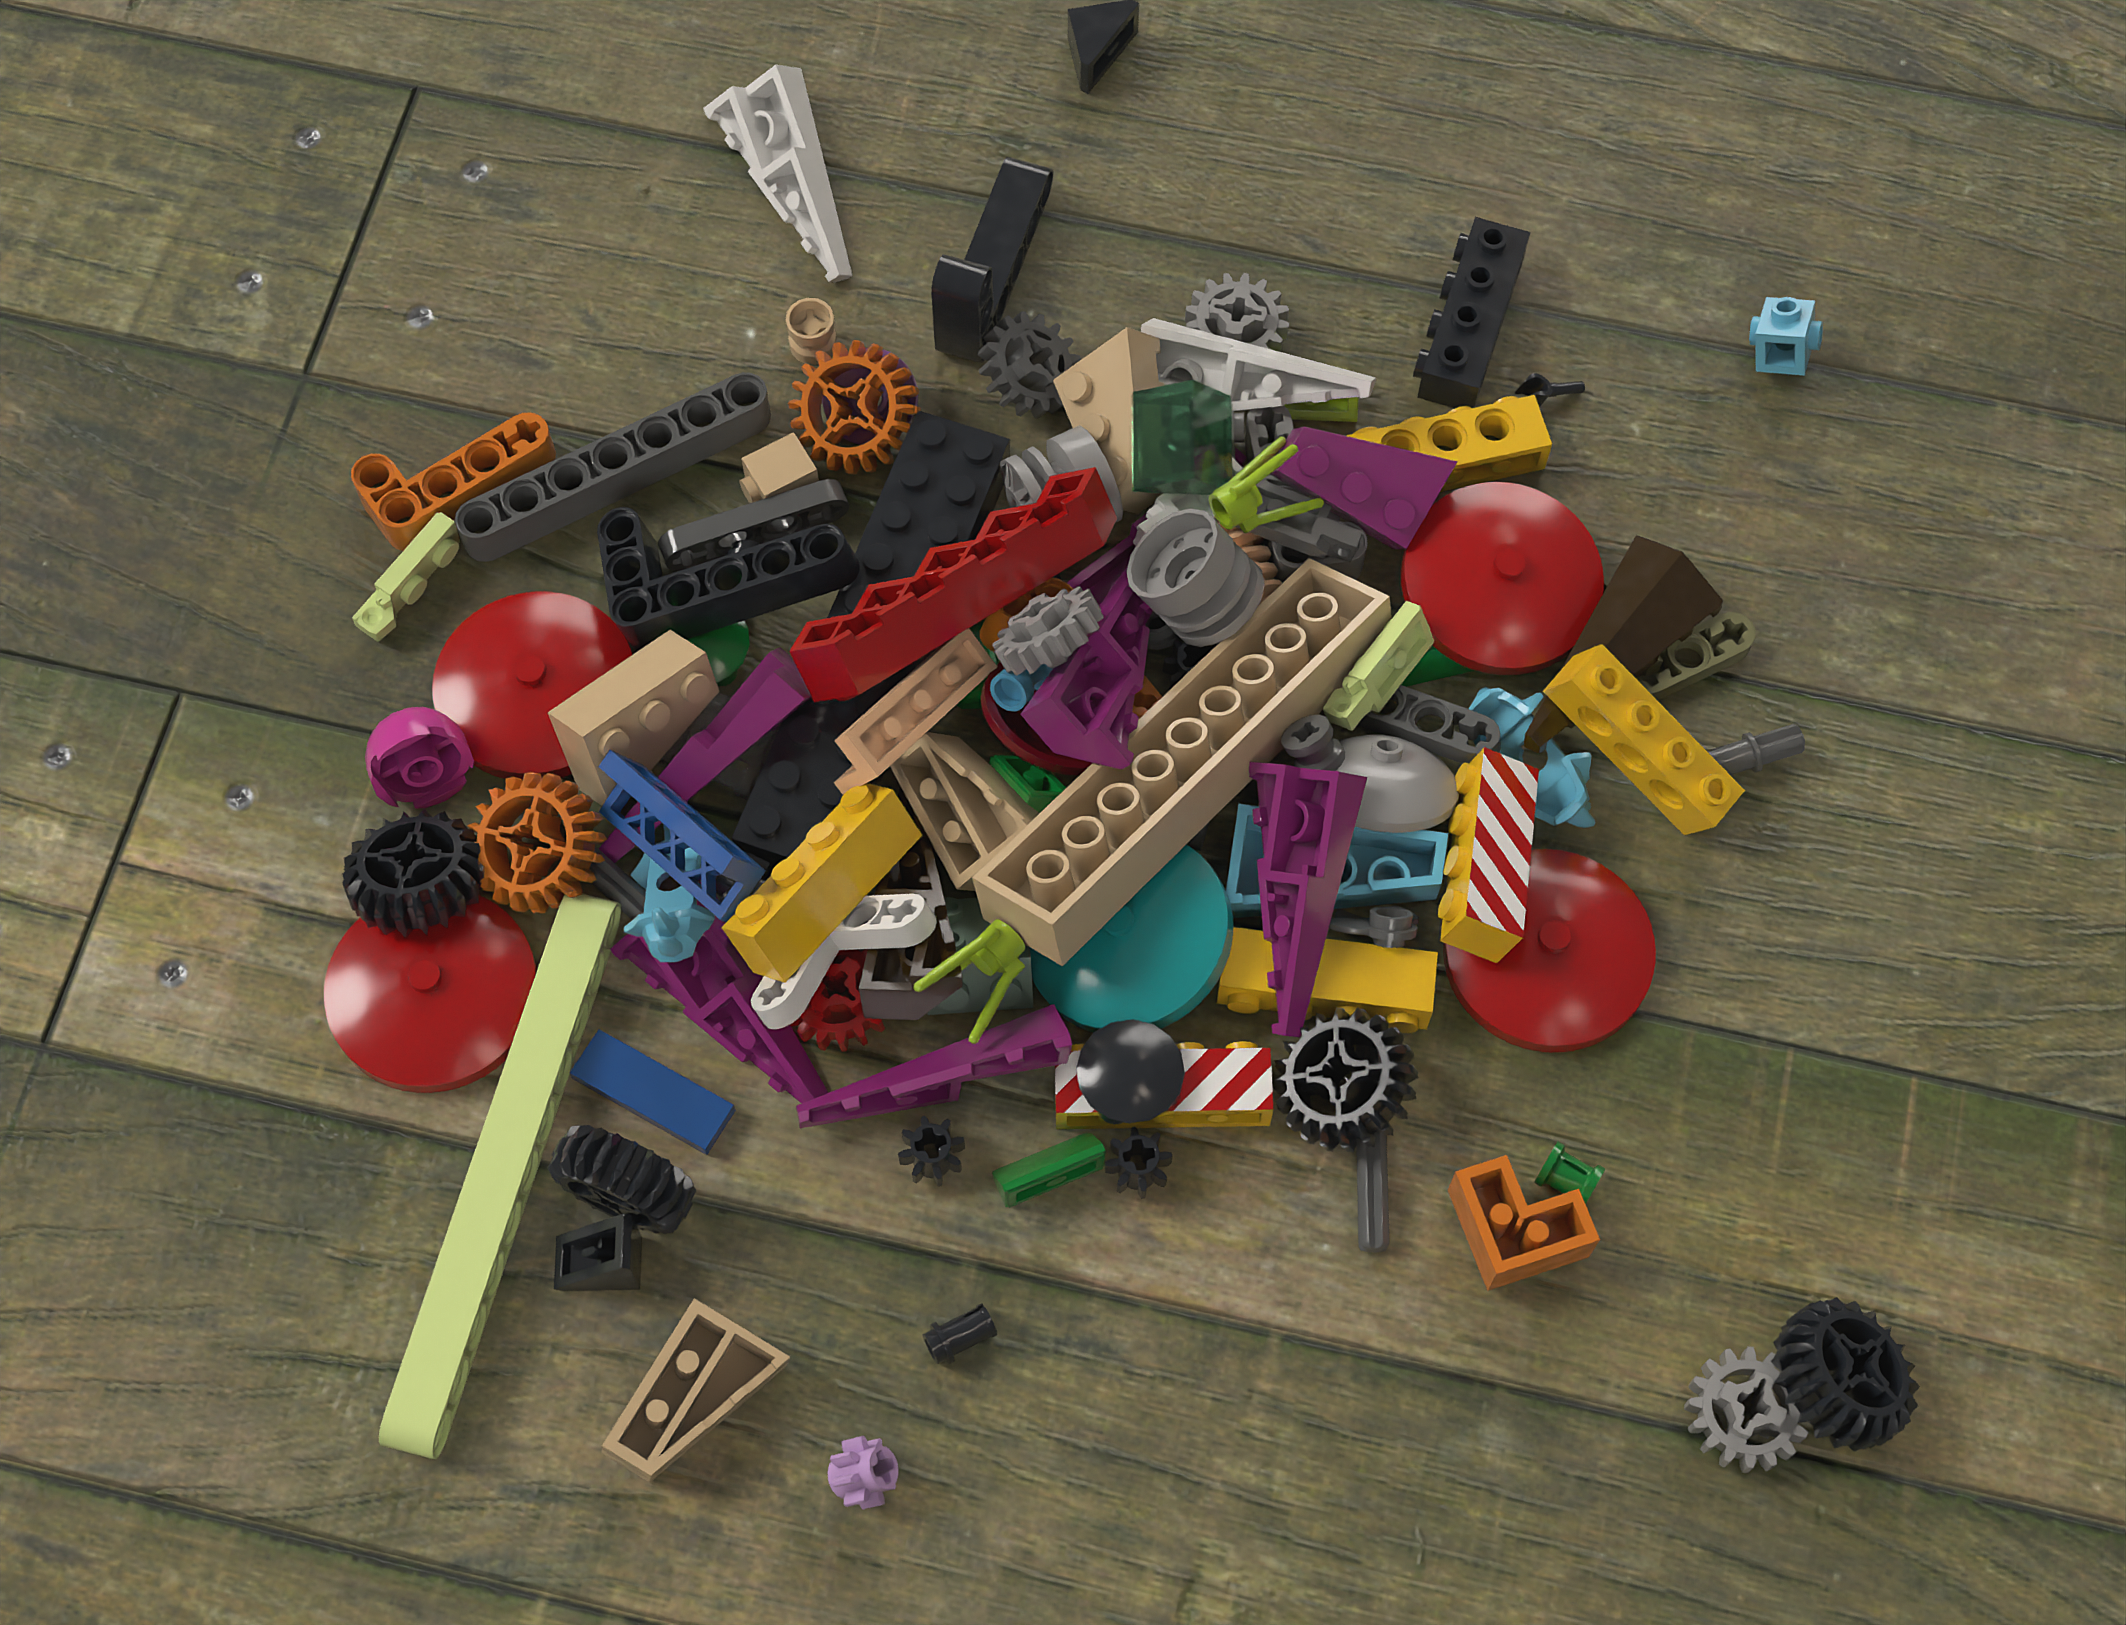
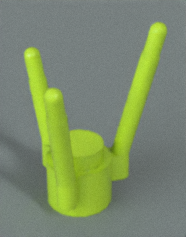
[1208,437,1324,534]
[914,919,1026,1044]

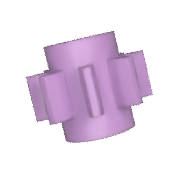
[828,1435,898,1509]

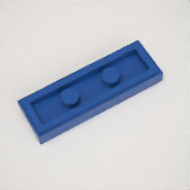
[569,1029,736,1155]

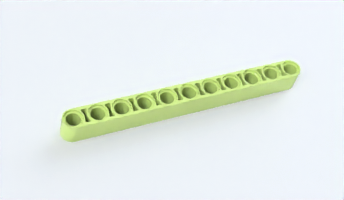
[379,894,621,1459]

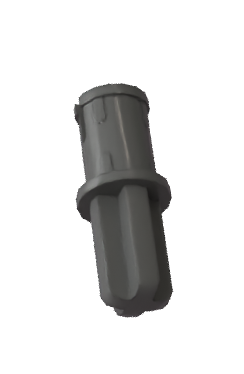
[1706,724,1805,775]

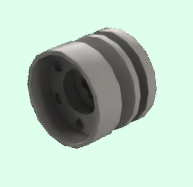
[1000,425,1123,522]
[1127,508,1265,647]

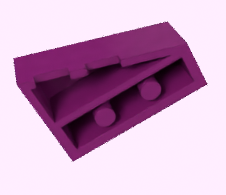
[1270,427,1458,549]

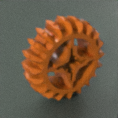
[788,340,921,475]
[467,772,607,914]

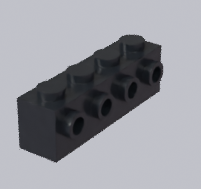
[1413,217,1531,408]

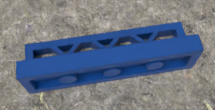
[598,750,766,922]

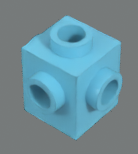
[1749,297,1823,376]

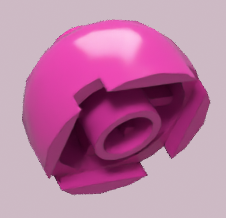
[365,707,474,809]

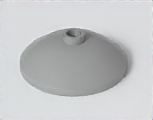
[1336,735,1459,833]

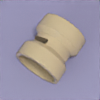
[786,298,837,365]

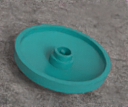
[1030,845,1233,1033]

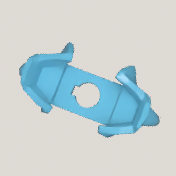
[1469,687,1596,828]
[624,824,715,962]

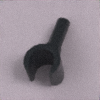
[1515,373,1585,407]

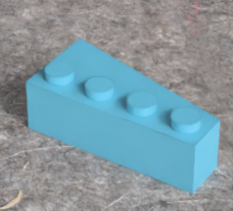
[1226,804,1448,919]

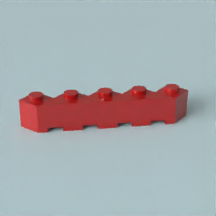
[789,467,1117,702]

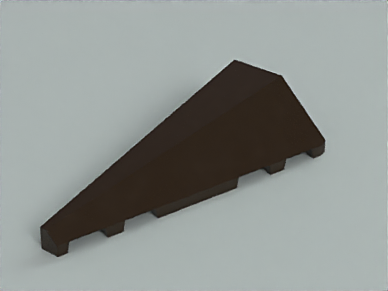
[1524,535,1723,754]
[859,787,963,1020]

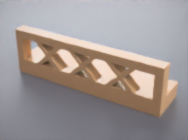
[834,628,997,795]

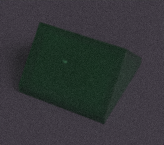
[1131,380,1232,495]

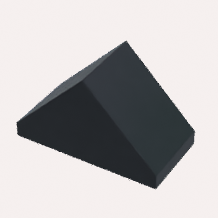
[1068,0,1139,94]
[554,1213,642,1291]

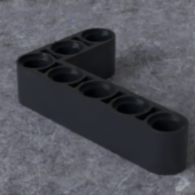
[931,156,1054,363]
[597,507,860,651]

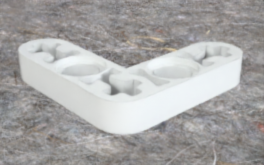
[751,894,937,1029]

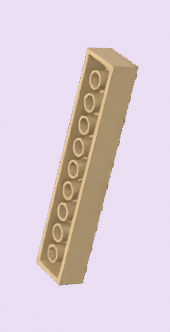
[972,558,1392,966]

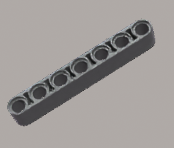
[455,372,771,562]

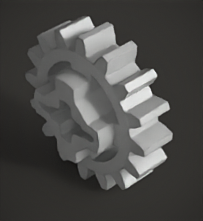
[1185,273,1289,352]
[993,587,1104,675]
[1684,1347,1808,1473]

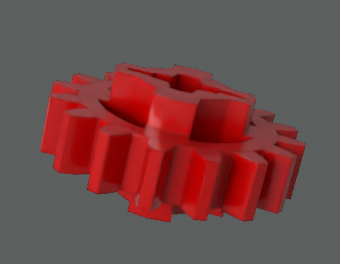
[790,949,885,1052]

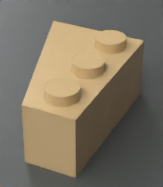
[548,630,719,806]
[602,1298,790,1483]

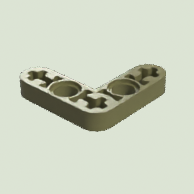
[1603,576,1756,701]

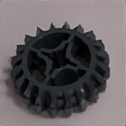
[342,809,485,938]
[1272,1007,1419,1153]
[548,1125,696,1234]
[1771,1297,1920,1452]

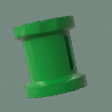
[1534,1141,1605,1204]

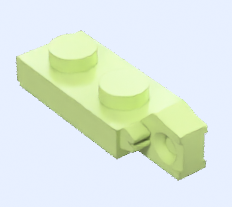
[352,512,460,642]
[1323,601,1434,731]

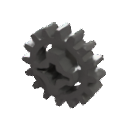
[978,311,1081,419]

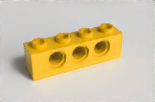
[1346,395,1552,492]
[1543,644,1745,835]

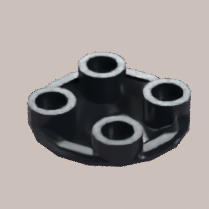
[1076,1019,1185,1125]

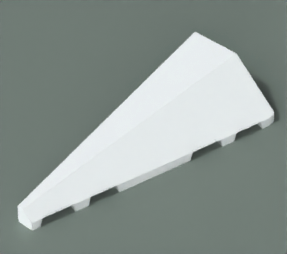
[704,65,852,283]
[1141,318,1376,418]

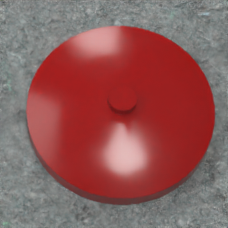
[1401,482,1604,675]
[432,591,632,780]
[1443,849,1656,1053]
[324,895,538,1093]

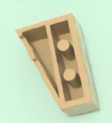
[1053,327,1175,514]
[890,732,1040,891]

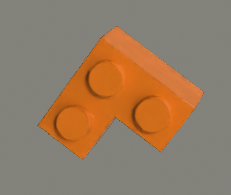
[1448,1155,1600,1291]

